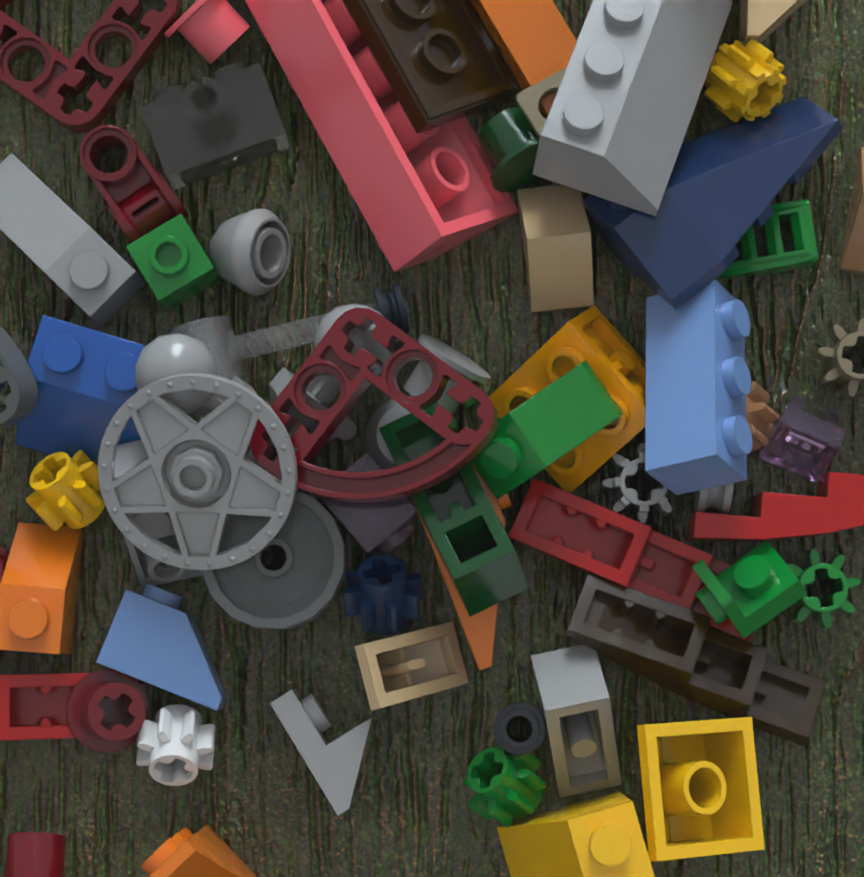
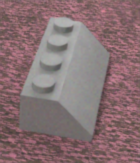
[533,0,733,216]

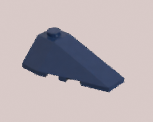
[583,96,842,309]

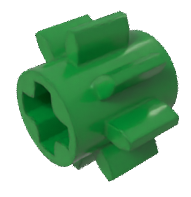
[787,548,861,629]
[463,744,547,827]

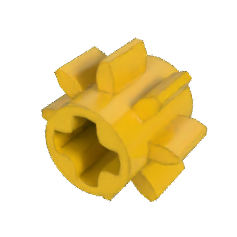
[26,450,105,531]

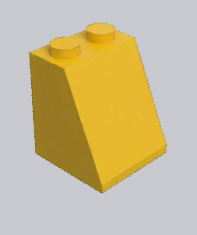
[496,791,655,877]

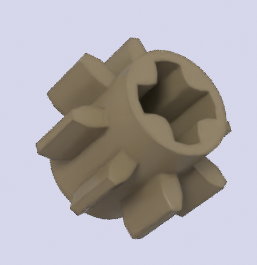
[813,318,864,400]

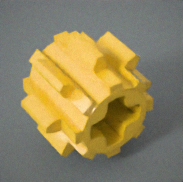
[704,39,787,122]

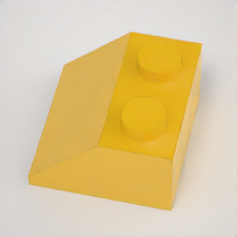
[637,717,765,862]

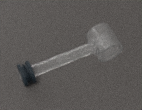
[168,283,412,380]

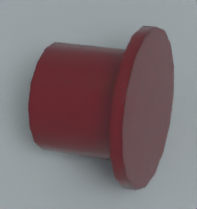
[66,669,150,752]
[5,832,67,877]

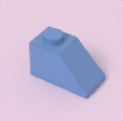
[96,583,228,711]

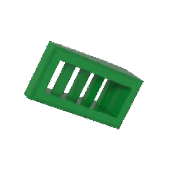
[715,199,818,281]

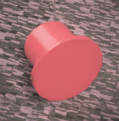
[164,0,250,65]

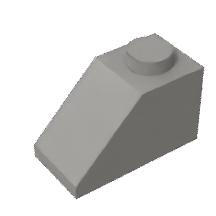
[530,644,622,798]

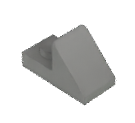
[270,688,373,816]

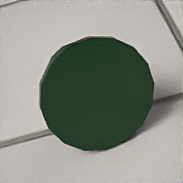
[478,107,541,193]

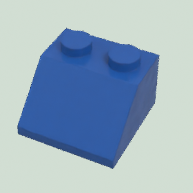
[15,315,146,466]

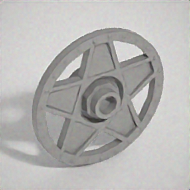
[98,373,298,570]

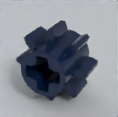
[343,555,423,635]

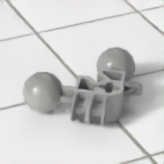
[135,303,394,481]

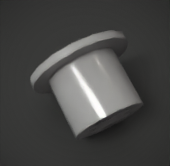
[403,334,491,415]

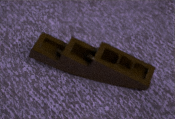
[566,574,825,746]

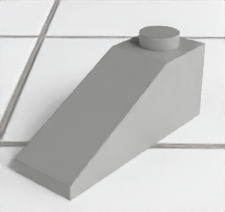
[0,153,145,328]

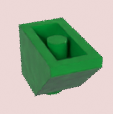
[471,360,623,499]

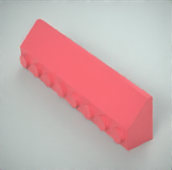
[245,0,519,272]

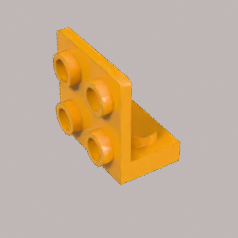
[489,305,646,493]

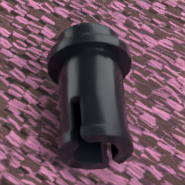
[494,702,546,755]

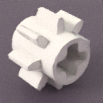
[136,704,216,786]

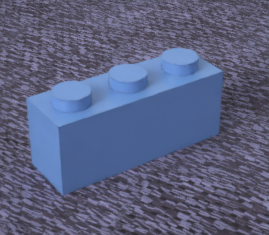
[645,279,753,495]

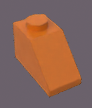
[0,522,84,654]

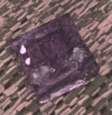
[759,396,846,483]

